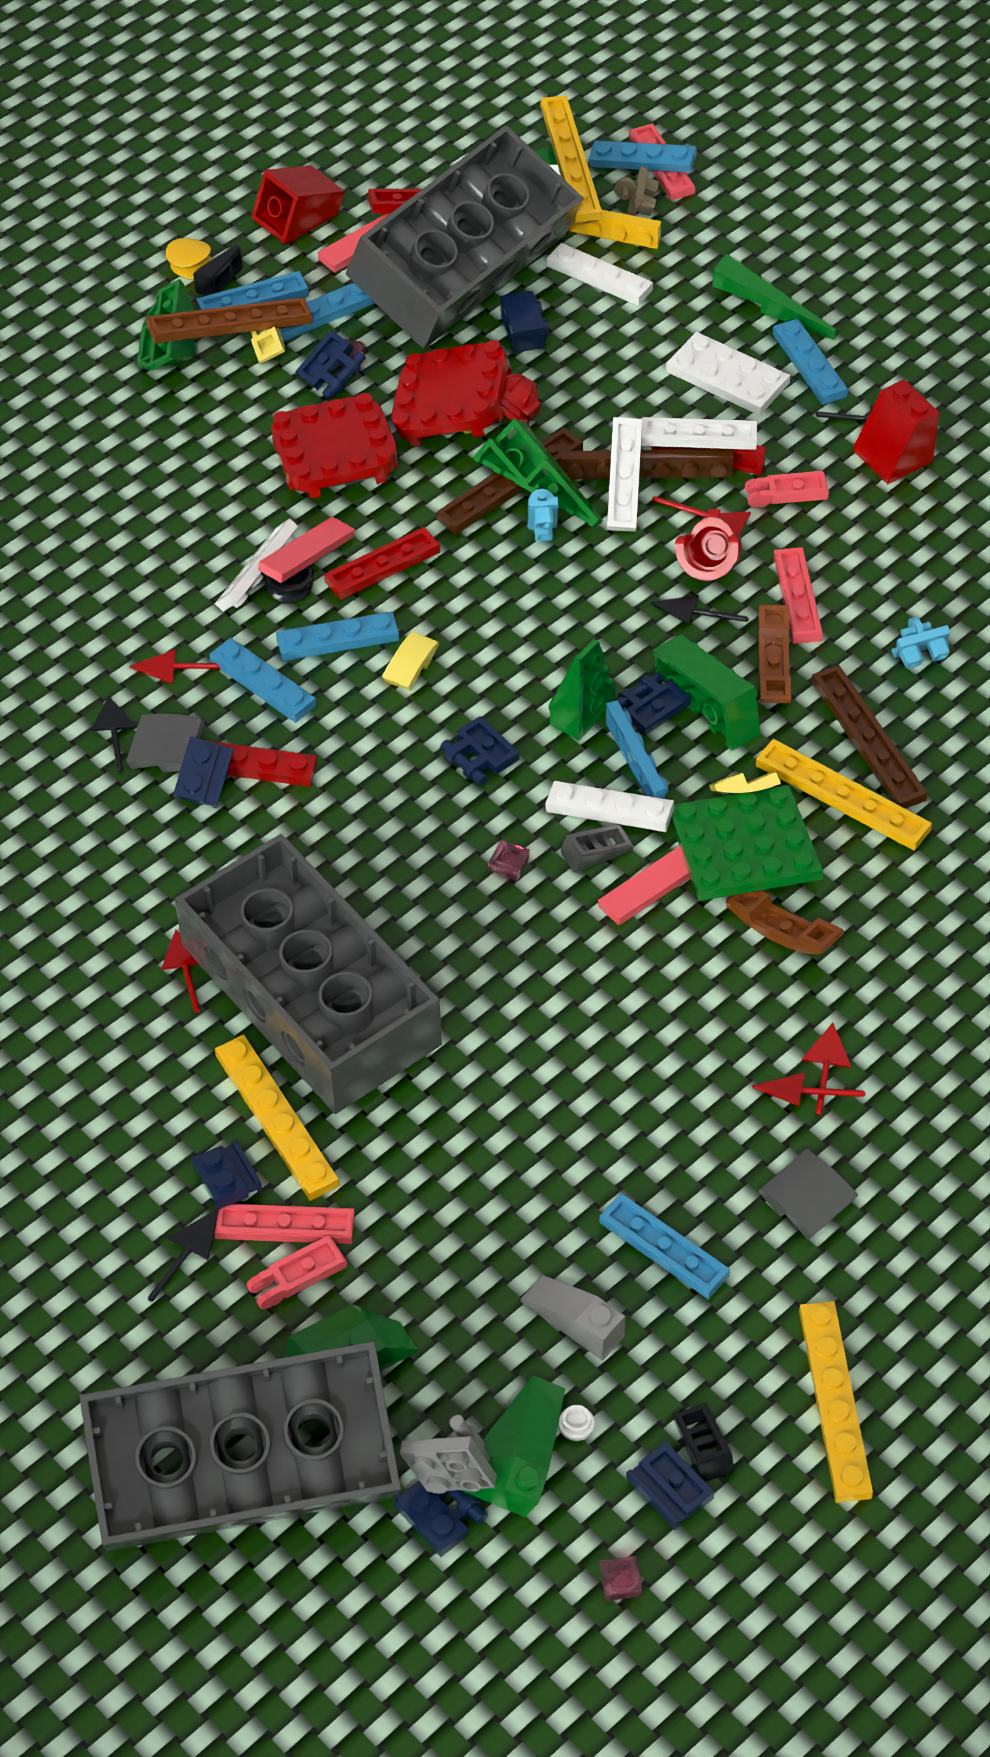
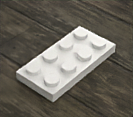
[666,332,790,416]

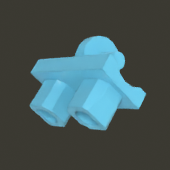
[528,489,558,541]
[891,616,951,669]

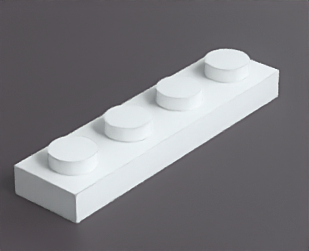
[547,243,653,306]
[607,417,642,532]
[641,417,757,450]
[215,518,298,612]
[545,781,674,832]

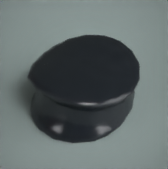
[266,566,313,604]

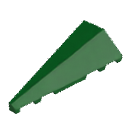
[712,254,839,340]
[472,419,604,527]

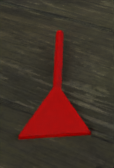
[652,496,751,534]

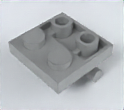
[400,1415,497,1494]

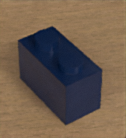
[500,291,549,353]

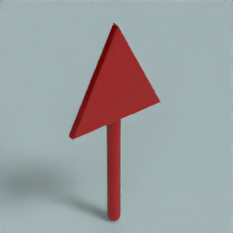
[129,649,220,684]
[161,929,200,1013]
[802,1023,851,1115]
[752,1072,866,1106]

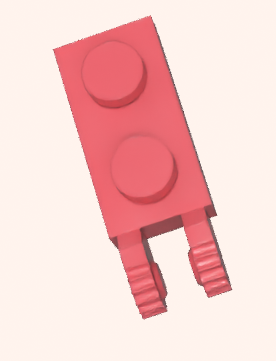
[745,471,829,508]
[246,1235,347,1310]

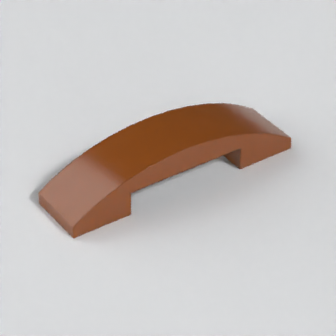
[758,605,791,704]
[726,890,844,954]

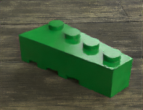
[652,634,761,751]

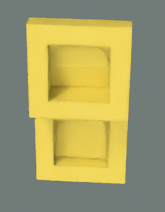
[251,327,285,364]
[382,632,439,692]
[709,772,781,793]

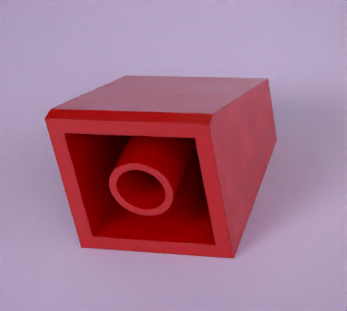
[251,165,345,244]
[853,379,940,485]

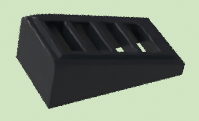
[193,245,243,296]
[673,1403,734,1482]

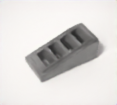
[561,824,634,872]

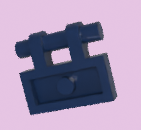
[295,330,366,400]
[614,672,691,736]
[440,716,519,786]
[394,1480,488,1557]

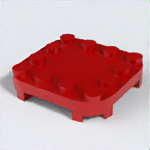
[391,340,512,446]
[271,393,398,498]

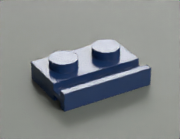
[173,737,234,809]
[191,1140,263,1209]
[626,1441,715,1530]

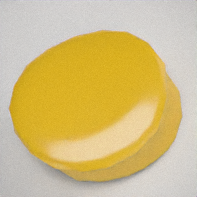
[165,238,213,279]

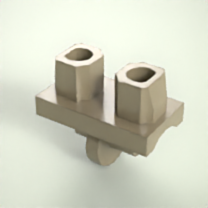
[614,166,659,216]

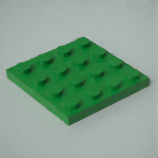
[670,785,823,901]

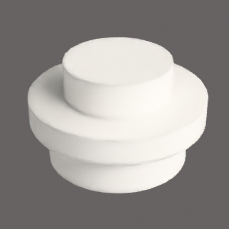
[559,1405,595,1441]

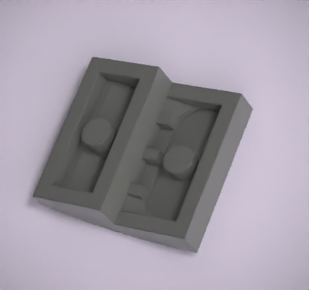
[126,713,205,773]
[758,1149,859,1240]

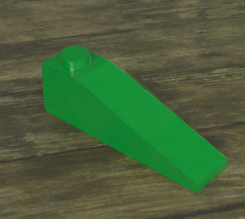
[548,639,616,741]
[460,1375,565,1517]

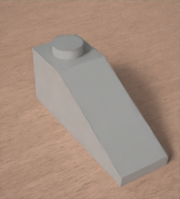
[521,1275,625,1361]

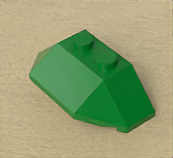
[137,279,196,370]
[284,1305,418,1372]

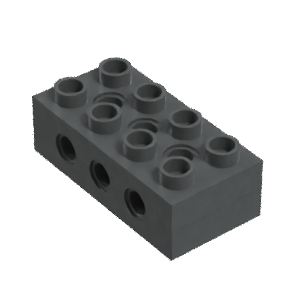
[346,125,584,349]
[174,833,442,1115]
[79,1341,401,1552]

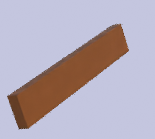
[146,297,313,343]

